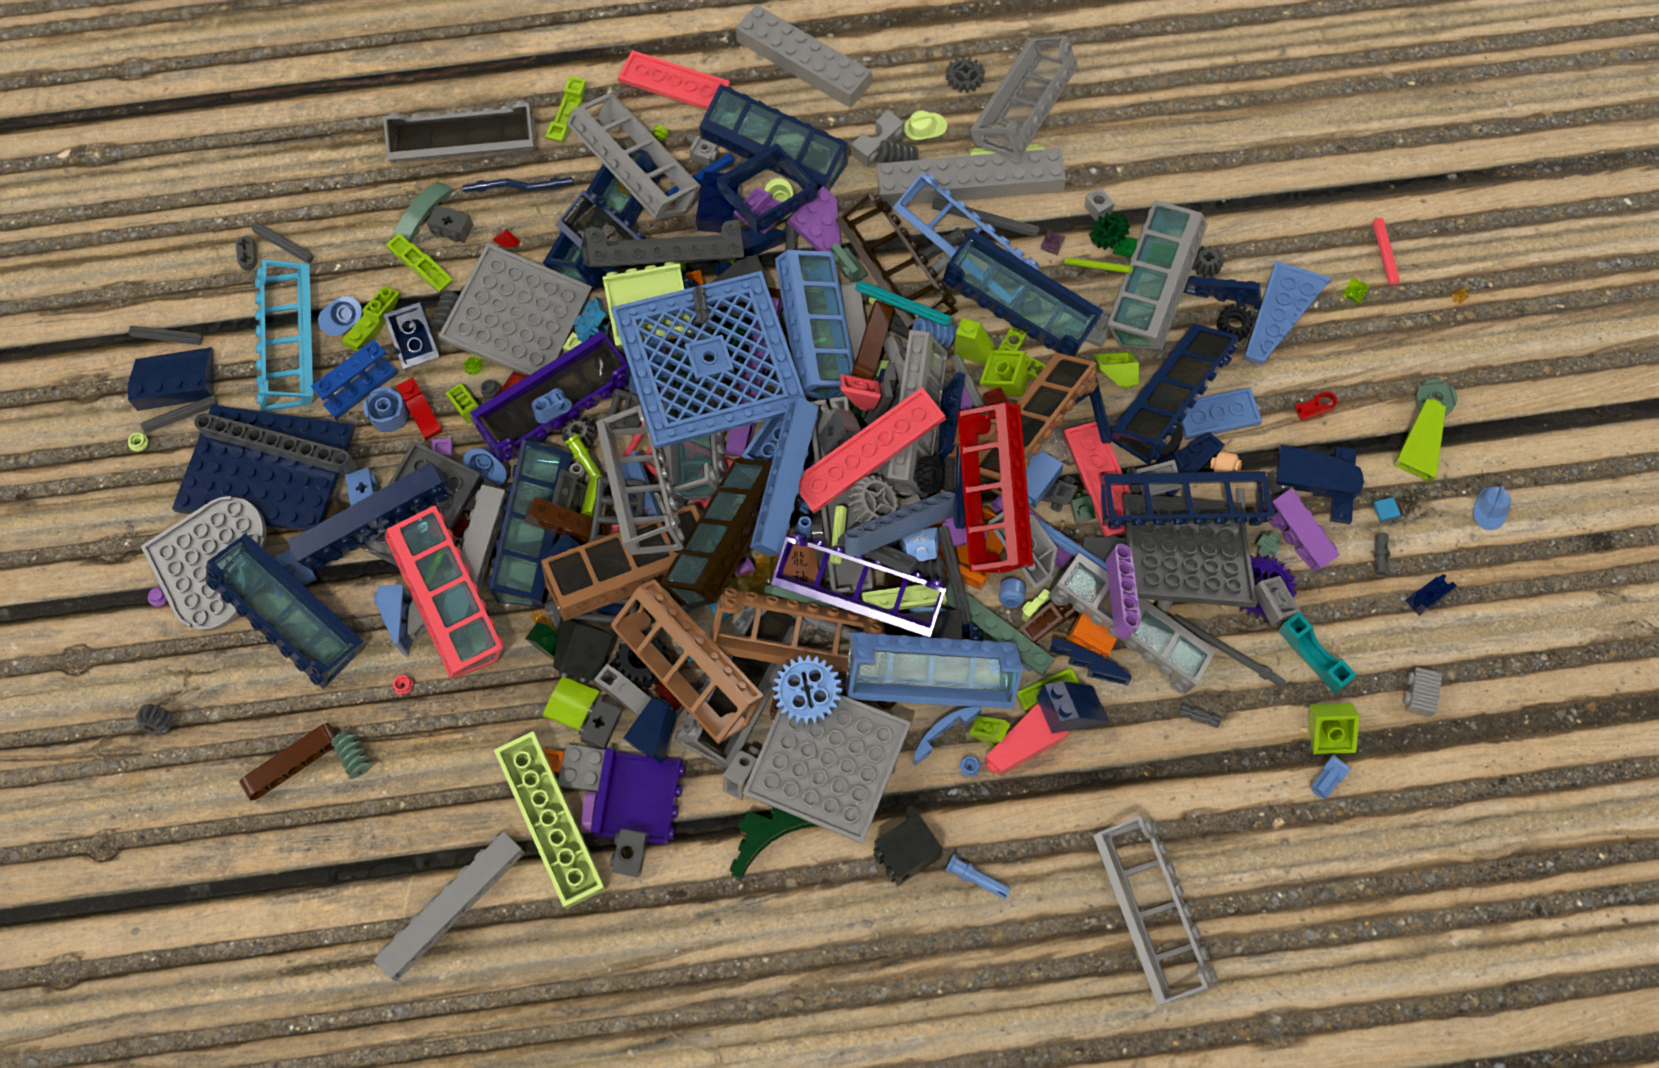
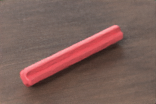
[1373,218,1400,285]

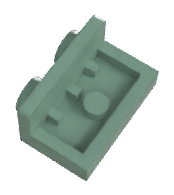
[831,243,867,282]

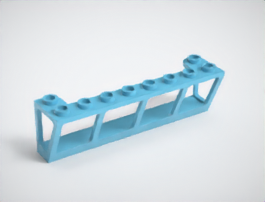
[255,260,313,412]

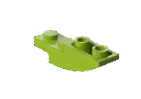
[341,285,400,351]

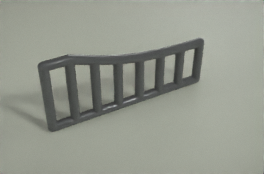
[569,477,645,623]

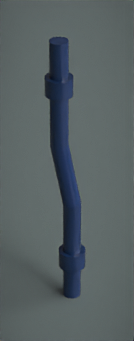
[462,177,574,192]

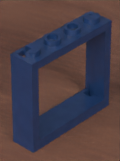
[717,143,817,233]

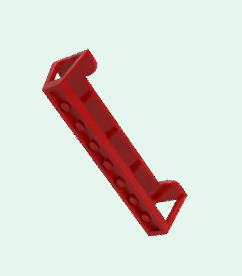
[957,403,1033,574]

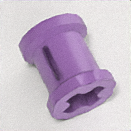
[733,556,756,582]

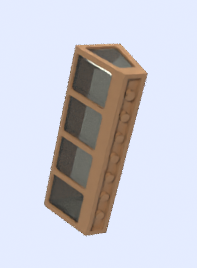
[978,353,1097,497]
[541,504,714,621]

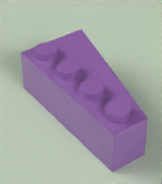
[1263,489,1340,572]

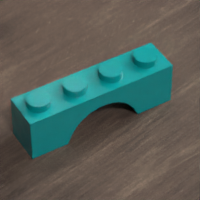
[1278,612,1357,695]

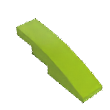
[386,233,453,293]

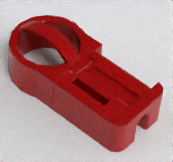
[1295,391,1337,421]

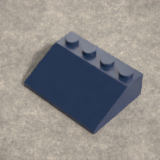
[128,347,214,411]

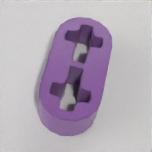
[581,791,597,832]

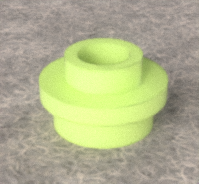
[128,433,149,452]

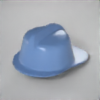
[318,296,362,336]
[463,448,507,487]
[1473,485,1511,530]

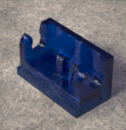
[1406,574,1457,616]

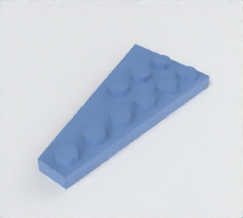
[1244,261,1331,365]

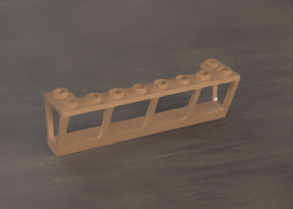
[610,579,764,744]
[711,588,886,676]

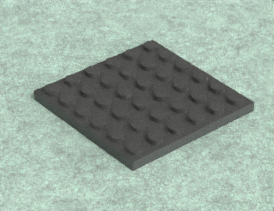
[1122,493,1257,608]

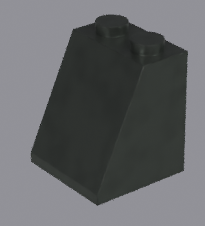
[553,617,613,683]

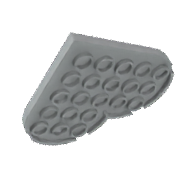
[141,496,266,631]

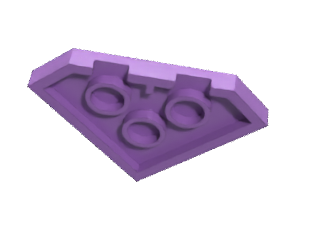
[787,187,841,252]

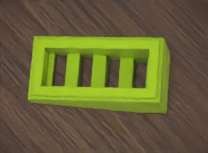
[445,383,479,423]

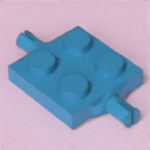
[574,296,607,342]

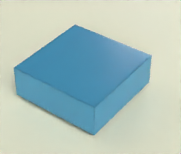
[1373,497,1401,522]

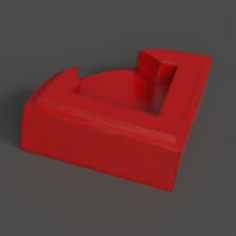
[493,229,520,247]

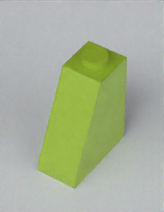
[954,317,996,365]

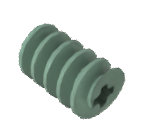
[331,732,373,779]

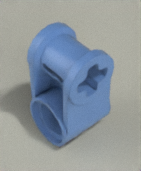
[532,388,572,423]

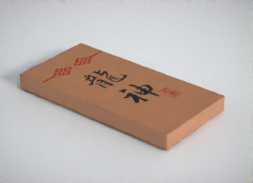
[777,528,818,603]

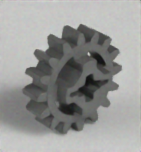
[946,56,985,93]

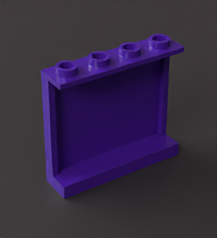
[590,748,686,845]

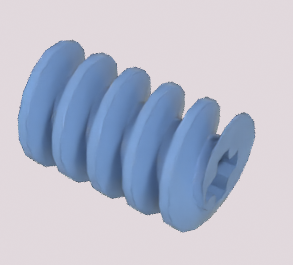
[913,317,956,348]

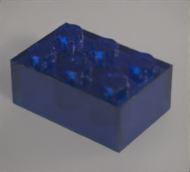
[696,172,742,233]

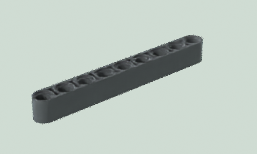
[194,413,356,474]

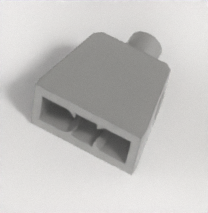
[723,746,760,801]

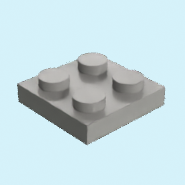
[558,744,605,792]

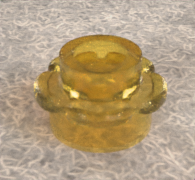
[1451,287,1470,303]

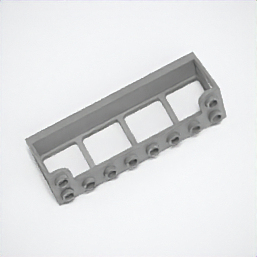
[567,93,700,219]
[596,405,685,555]
[1093,815,1218,1006]

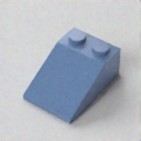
[374,585,413,656]

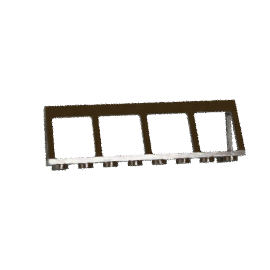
[835,191,959,330]

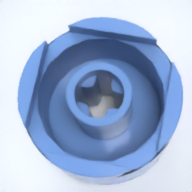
[363,387,408,432]

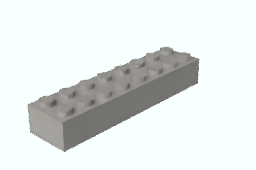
[735,4,872,109]

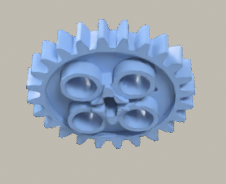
[773,655,842,725]

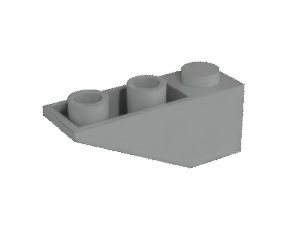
[594,664,651,716]

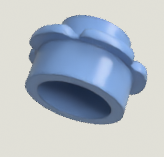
[959,756,980,776]

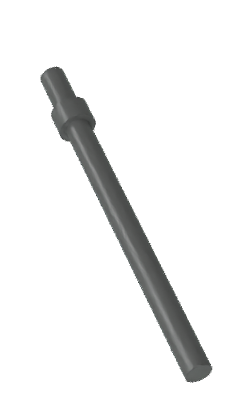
[1173,615,1286,688]

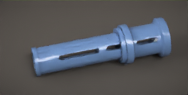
[945,854,1011,900]

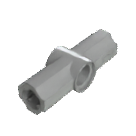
[883,336,906,385]

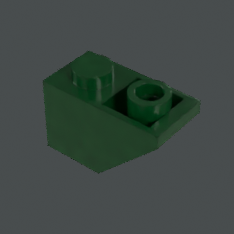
[525,622,558,660]

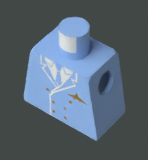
[899,527,940,561]

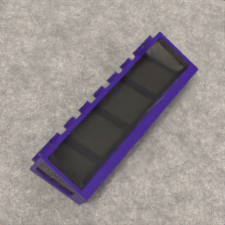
[470,331,629,463]

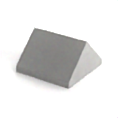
[1255,576,1301,626]

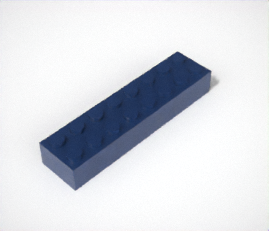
[287,462,454,571]

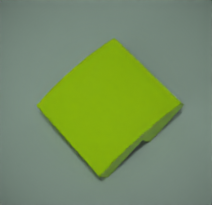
[580,475,601,519]
[543,676,600,731]

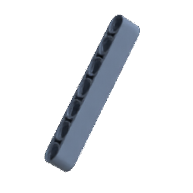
[844,491,955,557]

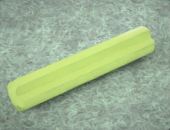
[829,505,847,564]

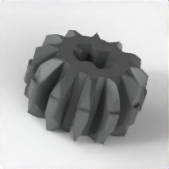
[1192,245,1224,278]
[562,417,595,447]
[134,704,174,736]

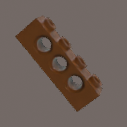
[524,497,611,544]

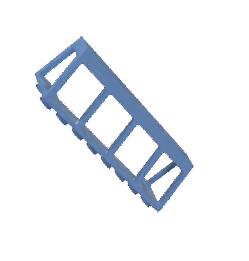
[893,172,1040,306]

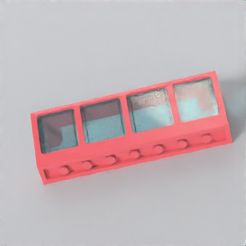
[385,505,504,680]

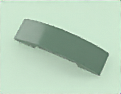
[393,181,454,242]

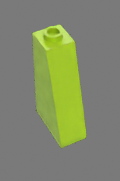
[1393,398,1446,483]

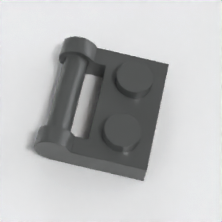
[607,389,641,429]

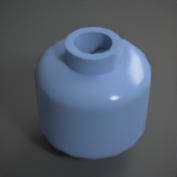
[998,577,1026,609]

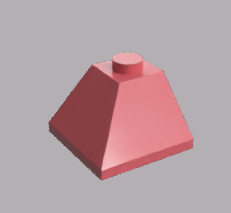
[839,374,881,411]

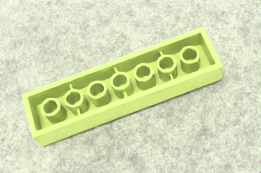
[494,731,607,909]

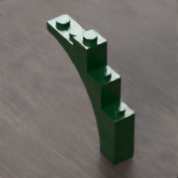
[730,807,820,882]

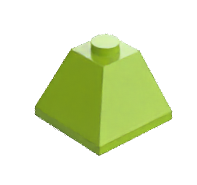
[979,350,1028,397]
[1093,351,1139,388]

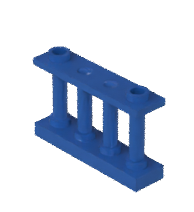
[311,339,398,420]

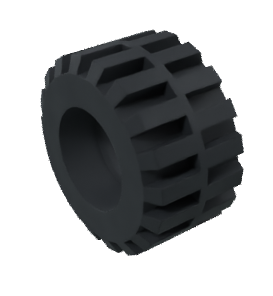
[616,632,670,689]

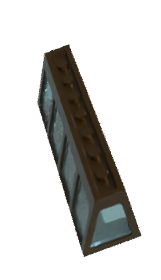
[660,458,772,609]

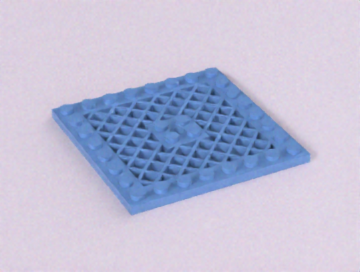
[611,271,806,449]

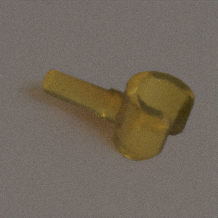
[530,611,556,632]

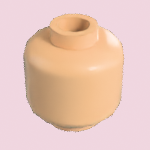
[1210,452,1242,472]

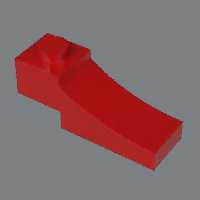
[396,377,443,441]

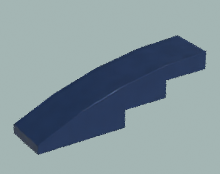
[1049,638,1132,686]

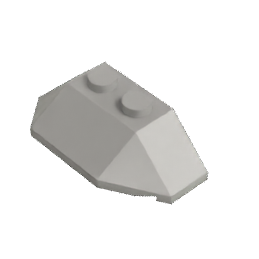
[988,512,1058,589]

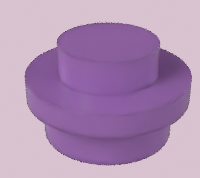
[148,587,168,607]

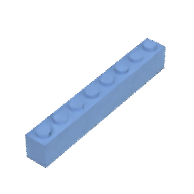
[750,397,819,557]

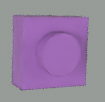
[431,438,453,457]

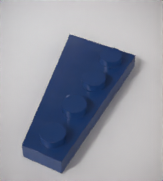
[1183,276,1262,310]
[937,372,965,460]
[1155,432,1225,497]

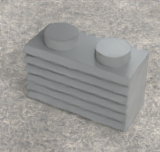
[1403,667,1442,717]

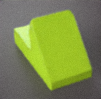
[968,716,1011,747]

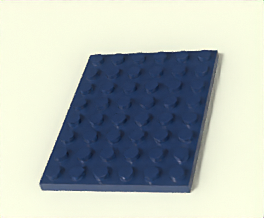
[172,405,356,532]

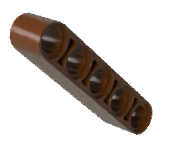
[851,300,894,380]
[239,723,337,801]

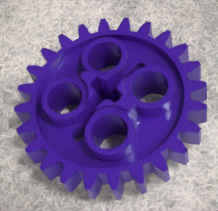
[1240,555,1297,620]

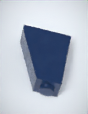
[623,697,676,764]

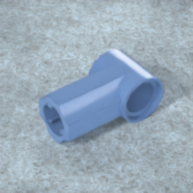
[1310,755,1351,799]

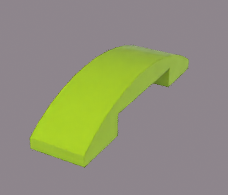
[545,75,587,142]

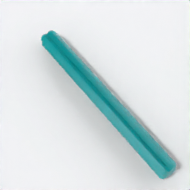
[855,281,952,327]

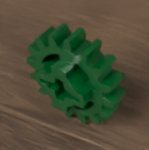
[1089,211,1131,250]

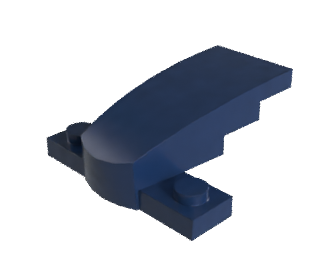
[1276,445,1364,525]

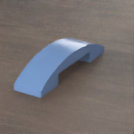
[913,706,981,766]

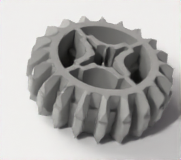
[848,475,901,525]

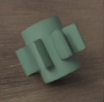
[1256,531,1282,557]

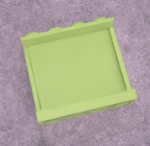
[603,262,693,349]

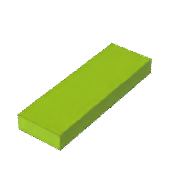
[1016,667,1080,713]

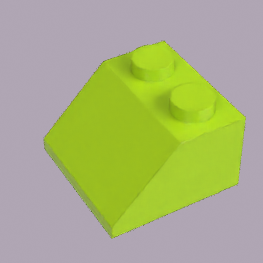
[1308,703,1359,754]

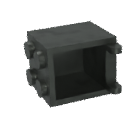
[873,806,943,886]

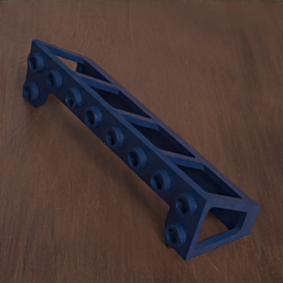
[1100,471,1274,529]

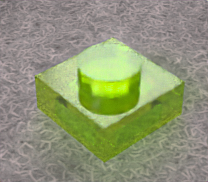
[1343,278,1370,304]

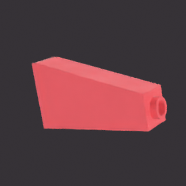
[984,704,1069,776]

